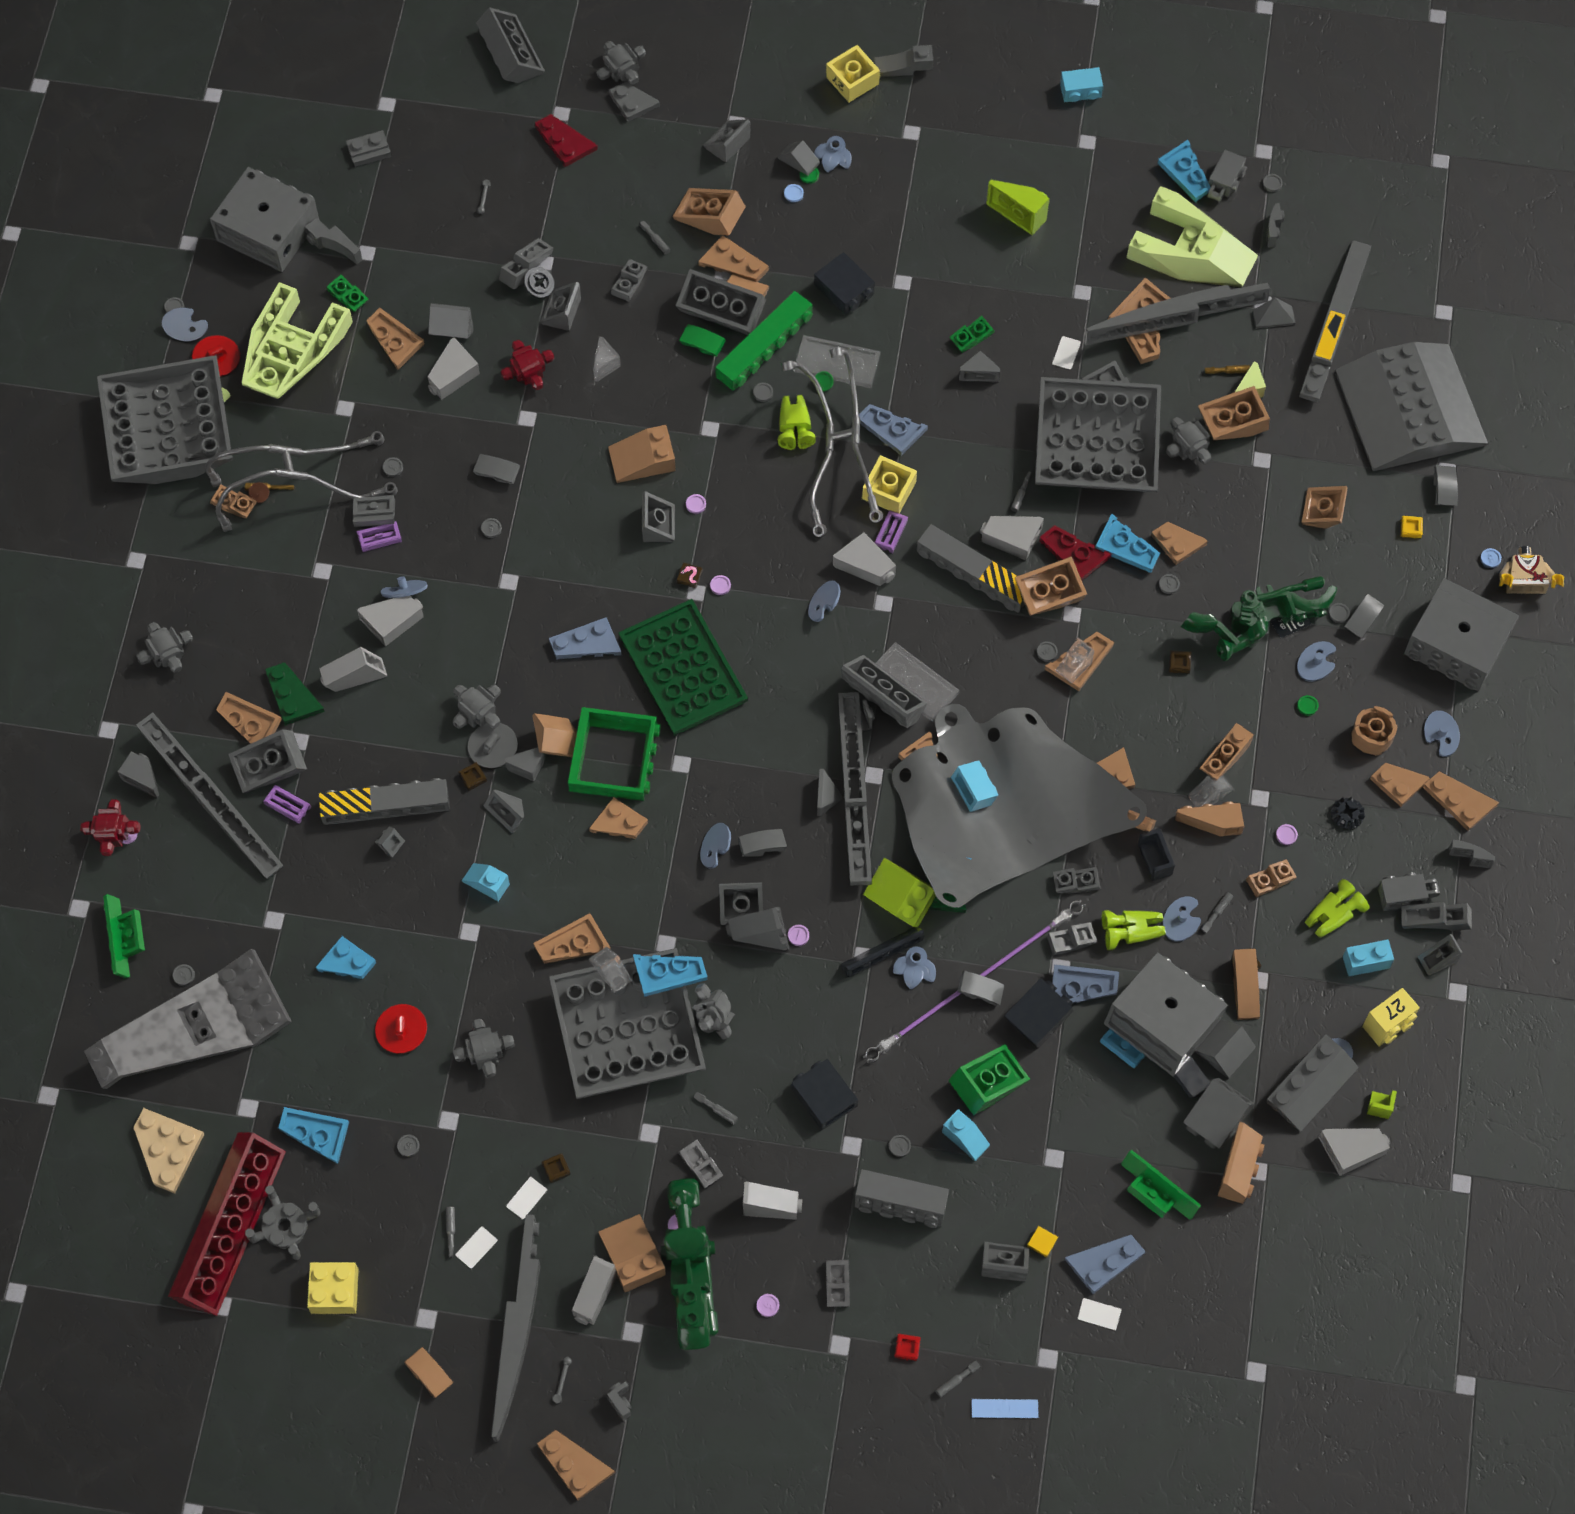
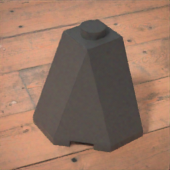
[726,907,790,950]

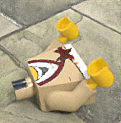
[1499,546,1564,594]

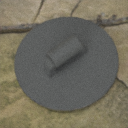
[468,723,518,768]

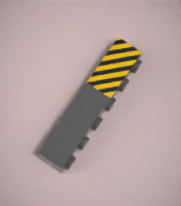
[917,524,1025,613]
[319,778,450,825]

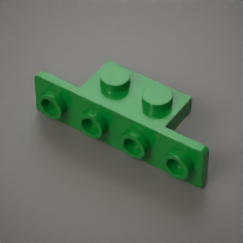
[103,894,145,978]
[1121,1150,1201,1220]

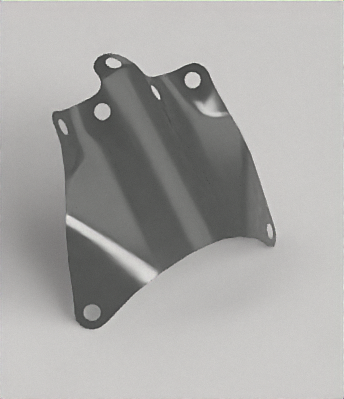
[892,704,1147,908]

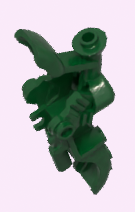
[1180,576,1338,661]
[661,1179,719,1350]

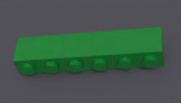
[715,291,813,391]

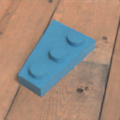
[1158,140,1211,202]
[1095,514,1160,573]
[633,954,708,997]
[278,1107,349,1164]

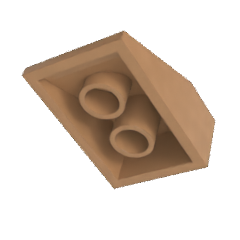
[673,188,746,235]
[1198,386,1270,440]
[608,425,676,483]
[1015,557,1087,616]
[599,1214,666,1293]

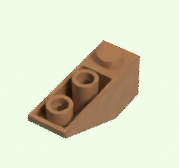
[1200,723,1254,780]
[1175,802,1244,836]

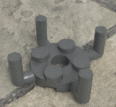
[245,1186,320,1260]

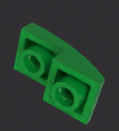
[327,275,369,312]
[950,316,995,352]
[679,324,726,357]

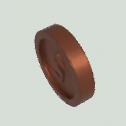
[249,482,269,503]

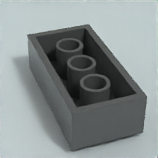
[676,269,766,335]
[855,1169,949,1228]

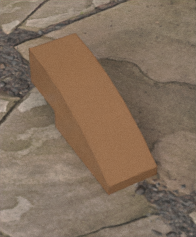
[1232,949,1260,1020]

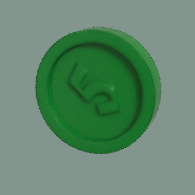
[800,168,819,184]
[815,371,834,391]
[1297,695,1319,716]

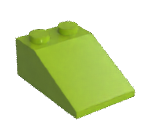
[986,180,1049,235]
[863,858,936,927]

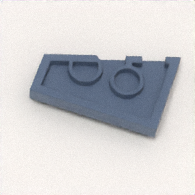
[859,404,928,456]
[549,617,622,659]
[1052,964,1119,1003]
[1065,1235,1145,1294]

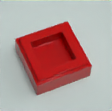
[895,1334,921,1361]

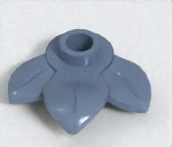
[814,136,851,173]
[893,946,936,989]

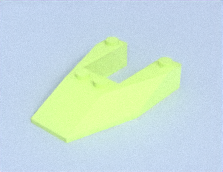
[1127,186,1258,287]
[242,282,353,399]

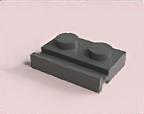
[346,130,392,167]
[353,495,395,527]

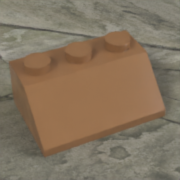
[1218,1122,1265,1204]

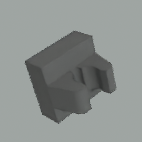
[375,827,405,857]

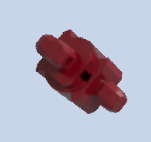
[500,340,555,390]
[80,799,141,856]

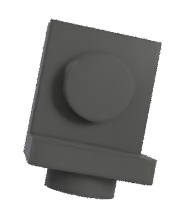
[607,1382,632,1422]

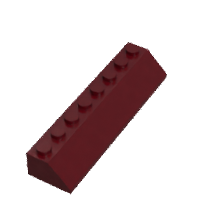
[168,1132,286,1316]

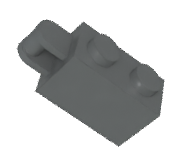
[1207,150,1247,202]
[1377,873,1440,911]

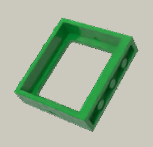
[568,707,660,801]

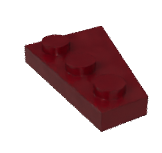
[1039,525,1111,581]

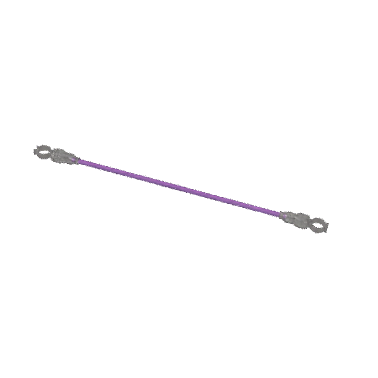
[863,900,1085,1063]

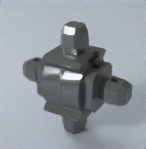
[596,41,646,85]
[1166,417,1211,464]
[136,622,193,673]
[453,685,501,729]
[692,983,735,1039]
[453,1019,515,1078]

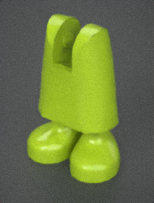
[778,395,816,450]
[1305,879,1370,938]
[1102,910,1166,950]

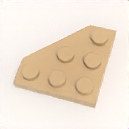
[134,1108,204,1193]

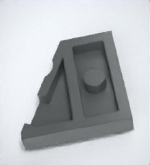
[609,82,660,122]

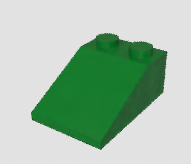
[949,1045,1030,1116]

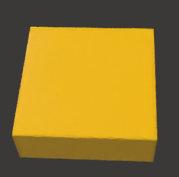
[1401,516,1423,538]
[1027,1226,1058,1258]

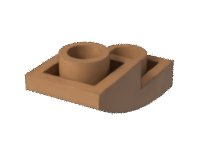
[210,485,257,519]
[1246,859,1297,897]
[404,1347,453,1398]

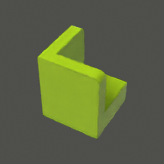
[1367,1090,1397,1119]

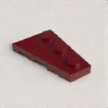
[535,114,598,167]

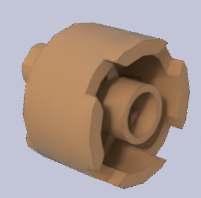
[1351,706,1397,756]

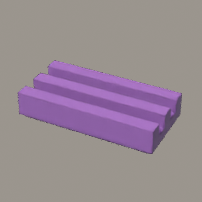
[874,510,908,553]
[357,521,402,552]
[263,785,311,824]

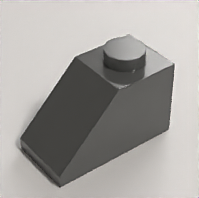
[118,751,159,798]

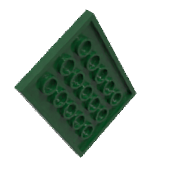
[618,599,748,736]

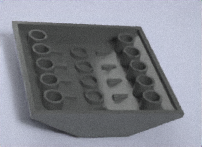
[1335,342,1488,471]
[97,355,233,484]
[1035,377,1161,492]
[549,948,706,1099]

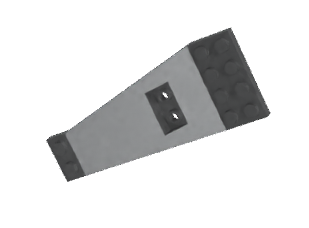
[84,949,292,1089]

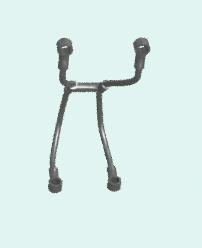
[781,347,883,537]
[205,431,398,532]

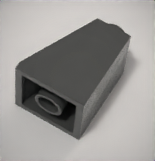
[1183,1078,1255,1149]

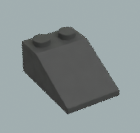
[228,729,307,793]

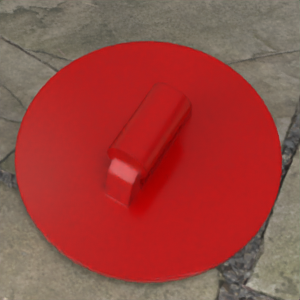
[192,335,240,377]
[375,1004,427,1054]

